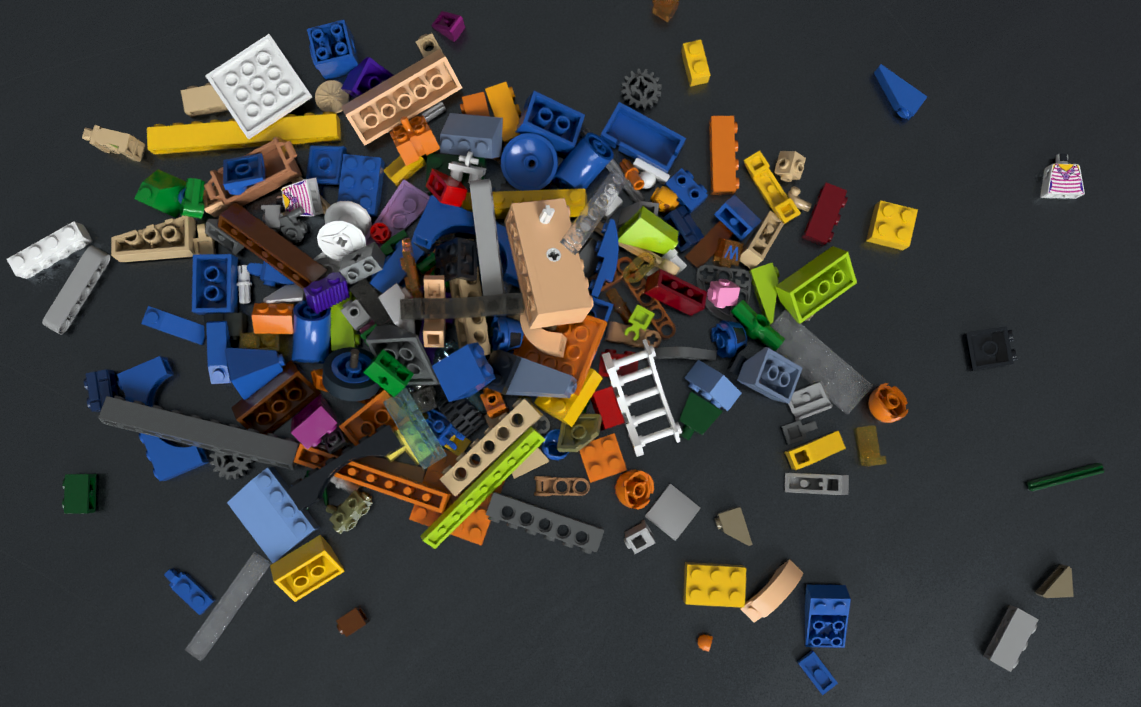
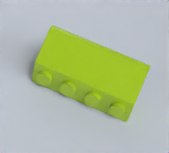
[775,246,857,324]

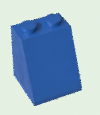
[432,342,496,402]

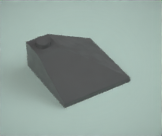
[366,325,439,385]

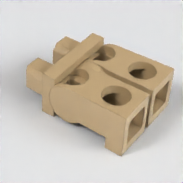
[82,125,145,162]

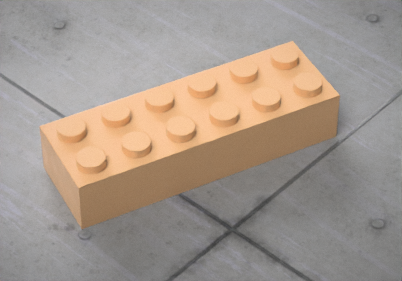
[341,49,462,146]

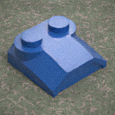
[223,153,265,195]

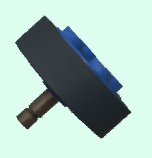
[322,347,381,401]

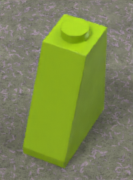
[618,206,679,255]

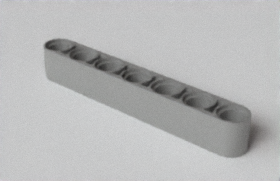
[470,179,507,317]

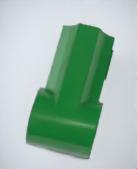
[180,178,205,219]

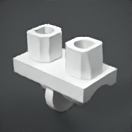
[448,151,486,184]

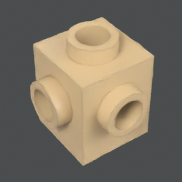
[774,151,806,182]

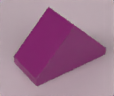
[431,11,465,42]

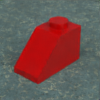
[426,169,467,207]

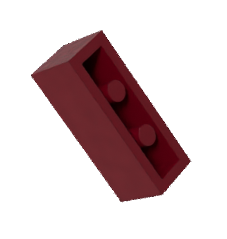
[802,182,848,246]
[644,269,707,316]

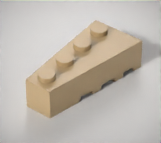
[111,215,196,262]

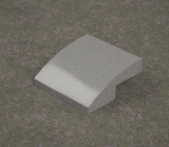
[645,484,700,540]

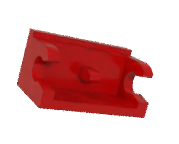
[590,386,625,431]

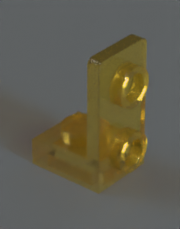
[856,425,887,466]

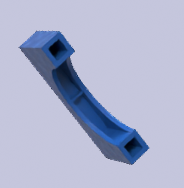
[411,195,520,288]
[117,356,209,481]

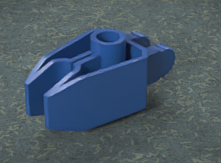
[247,261,295,287]
[415,407,465,450]

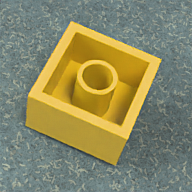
[866,200,918,250]

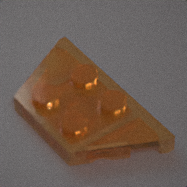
[400,238,425,313]

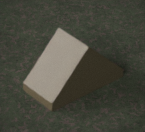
[1035,564,1074,598]

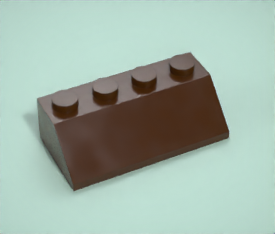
[231,360,321,435]

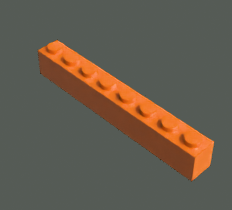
[294,443,451,513]

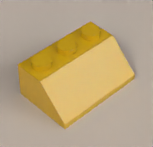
[270,535,345,602]

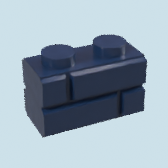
[662,205,704,252]
[84,369,118,412]

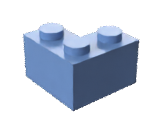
[685,360,741,411]

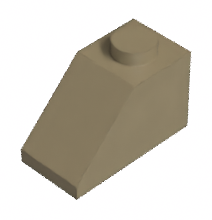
[714,506,753,546]

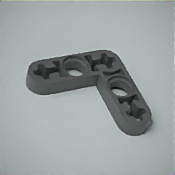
[653,347,717,361]

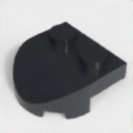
[485,350,521,395]

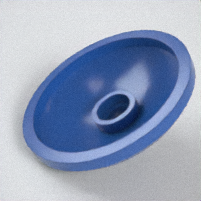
[501,133,558,191]

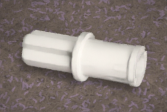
[237,265,252,304]

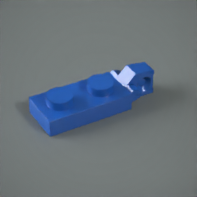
[164,568,215,615]

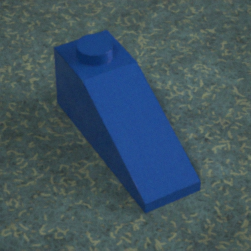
[874,64,927,120]
[141,306,206,345]
[206,321,232,384]

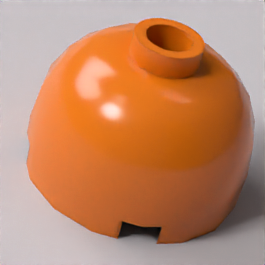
[868,383,908,423]
[615,469,654,510]

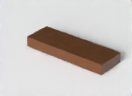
[684,221,734,270]

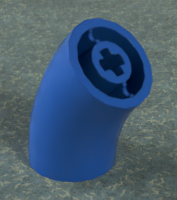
[552,133,614,189]
[291,300,331,364]

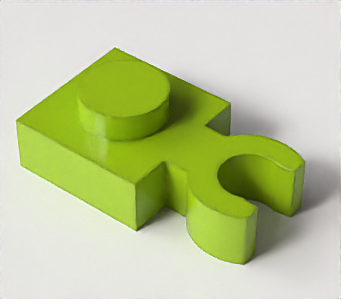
[625,305,655,341]

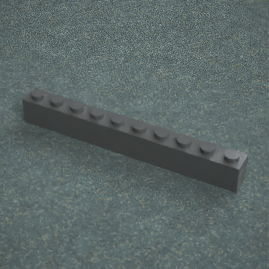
[98,396,300,470]

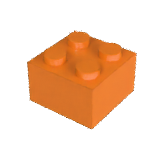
[580,433,627,483]

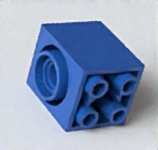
[307,20,360,80]

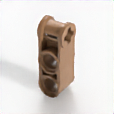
[604,321,661,348]
[534,476,590,496]

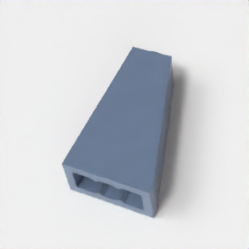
[506,353,577,398]

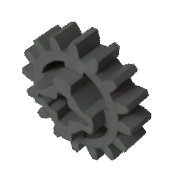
[621,69,662,111]
[209,451,253,479]

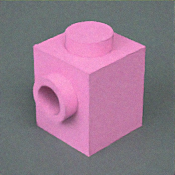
[707,279,740,308]

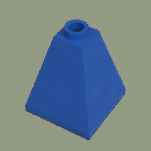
[225,348,285,400]

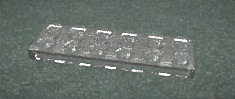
[768,310,873,415]

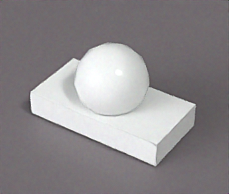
[633,158,670,189]

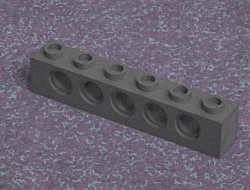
[485,491,604,554]

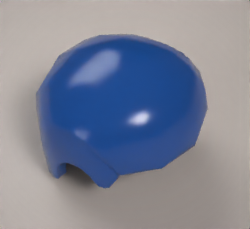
[541,429,569,460]

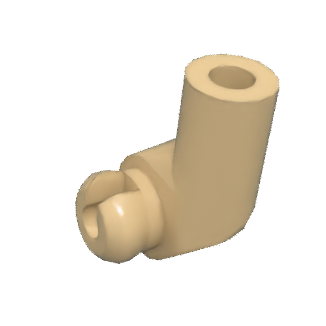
[788,186,812,212]

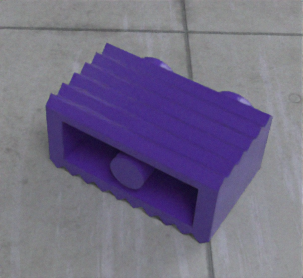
[303,272,350,314]

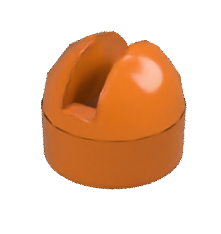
[698,634,713,652]

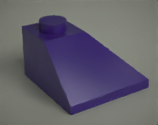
[341,57,394,98]

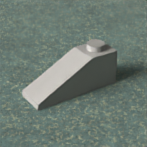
[785,473,849,495]

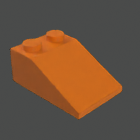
[339,390,410,446]

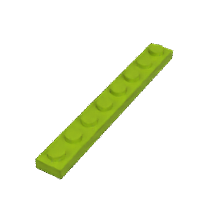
[420,426,546,549]

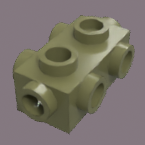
[326,490,373,534]

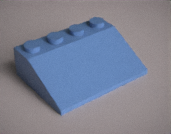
[227,467,320,563]

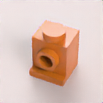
[480,388,509,419]

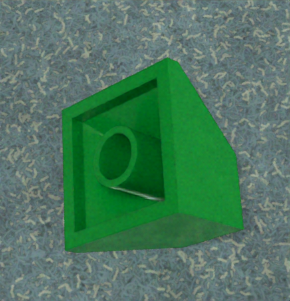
[134,169,186,218]

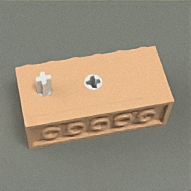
[504,198,593,329]

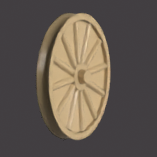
[315,80,349,114]

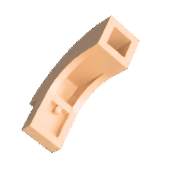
[423,275,446,348]
[520,309,567,358]
[740,559,804,623]

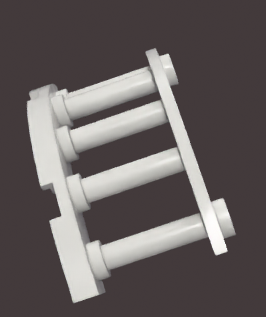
[602,339,682,457]

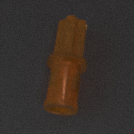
[606,288,632,325]

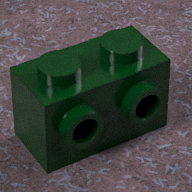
[62,474,97,514]

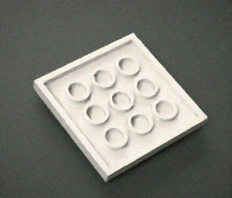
[205,34,312,139]

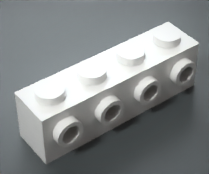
[7,221,93,279]

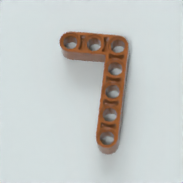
[588,257,676,340]

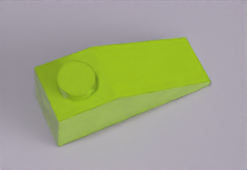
[749,263,780,324]

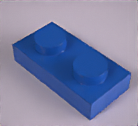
[797,650,838,695]

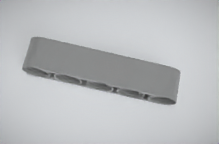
[42,245,110,335]

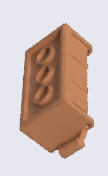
[204,136,302,207]

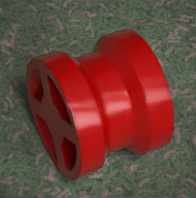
[370,222,391,244]

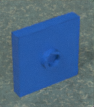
[306,145,347,185]

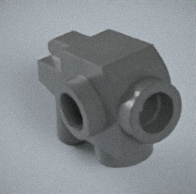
[279,206,307,244]

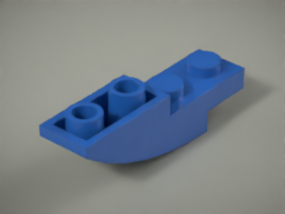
[588,219,619,298]

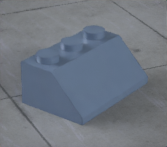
[440,113,503,159]
[737,347,803,404]

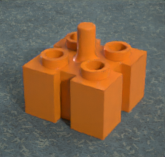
[389,115,440,166]

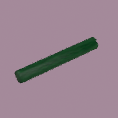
[1027,463,1104,491]

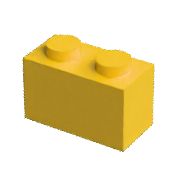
[681,39,711,87]

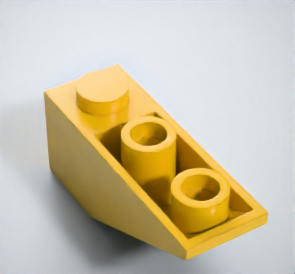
[785,430,846,470]

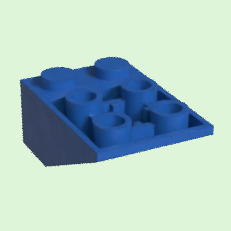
[805,585,851,648]

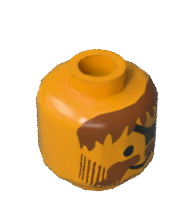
[650,186,679,214]

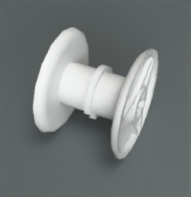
[317,201,372,261]

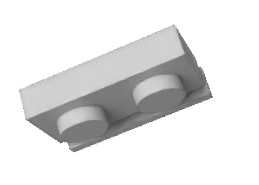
[789,381,833,421]

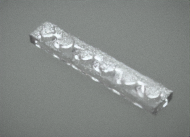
[560,168,628,255]
[185,552,271,661]

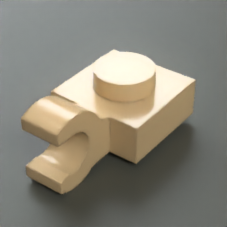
[193,224,216,255]

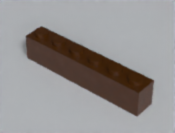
[218,203,327,290]

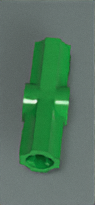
[731,300,785,351]

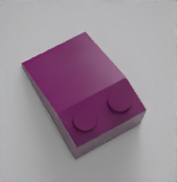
[291,394,338,450]

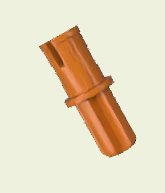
[620,158,645,190]

